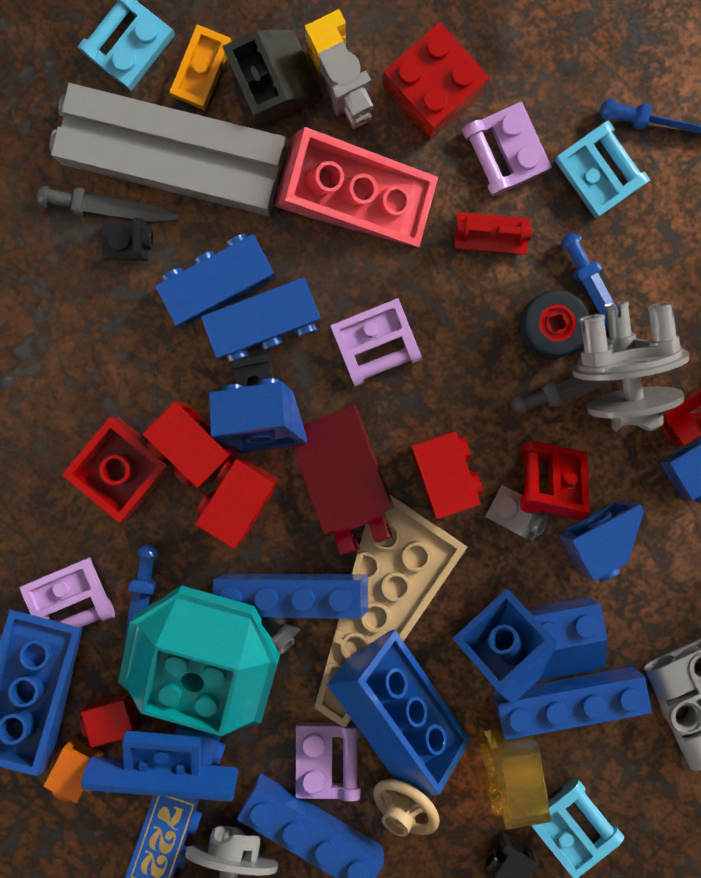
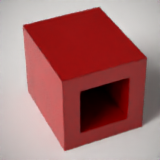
[79,692,141,748]

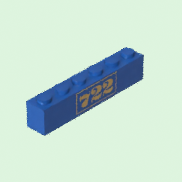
[125,724,226,878]

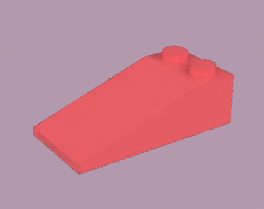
[273,127,438,248]

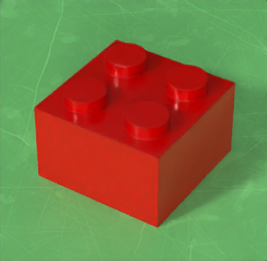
[382,22,490,140]
[142,401,238,488]
[62,417,174,523]
[408,431,484,519]
[195,457,280,549]

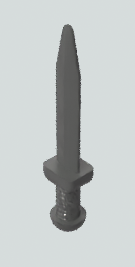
[36,185,178,222]
[511,377,619,416]

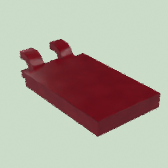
[292,405,395,555]

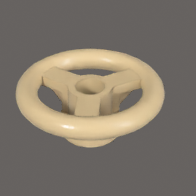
[373,779,440,837]

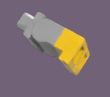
[305,9,373,129]

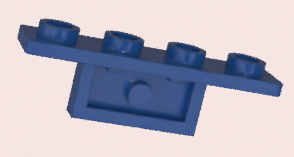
[81,731,238,801]

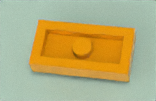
[169,24,232,111]

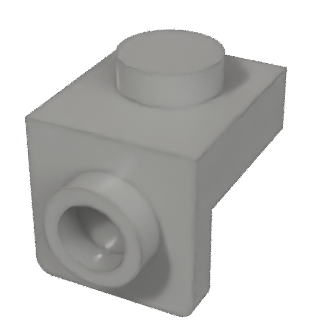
[485,485,548,541]

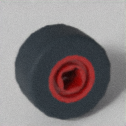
[519,290,589,359]

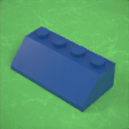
[327,630,471,796]

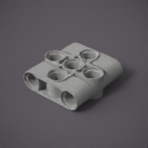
[644,638,701,771]

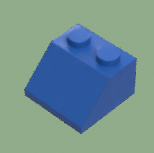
[209,378,307,453]
[557,499,644,582]
[452,589,558,704]
[526,596,607,681]

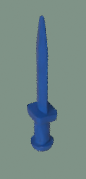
[600,98,701,134]
[561,233,618,331]
[123,545,158,655]

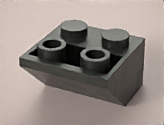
[222,30,324,128]

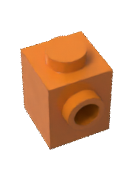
[43,736,105,803]

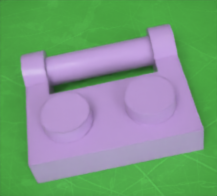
[462,101,552,197]
[330,298,422,387]
[19,557,115,627]
[296,722,361,801]

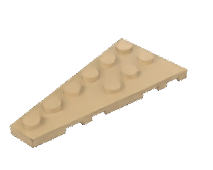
[314,494,467,728]

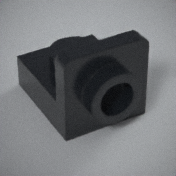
[102,218,154,261]

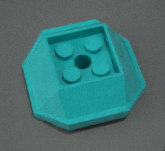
[118,586,280,736]

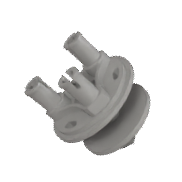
[572,301,690,432]
[185,826,278,878]

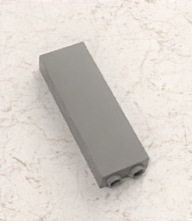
[49,83,288,217]

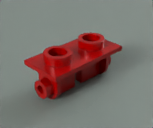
[454,212,532,255]

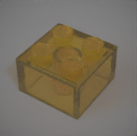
[480,729,551,830]

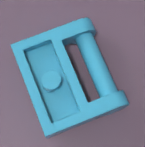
[77,0,175,91]
[554,120,650,219]
[527,778,624,878]

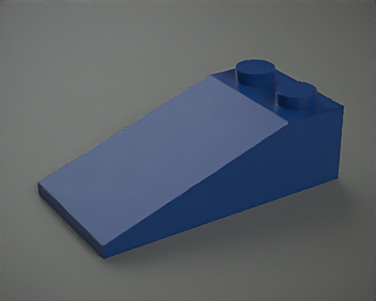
[0,609,83,776]

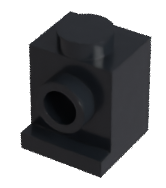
[231,354,274,387]
[484,831,538,878]

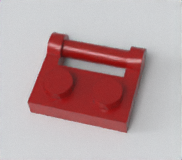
[520,441,590,520]

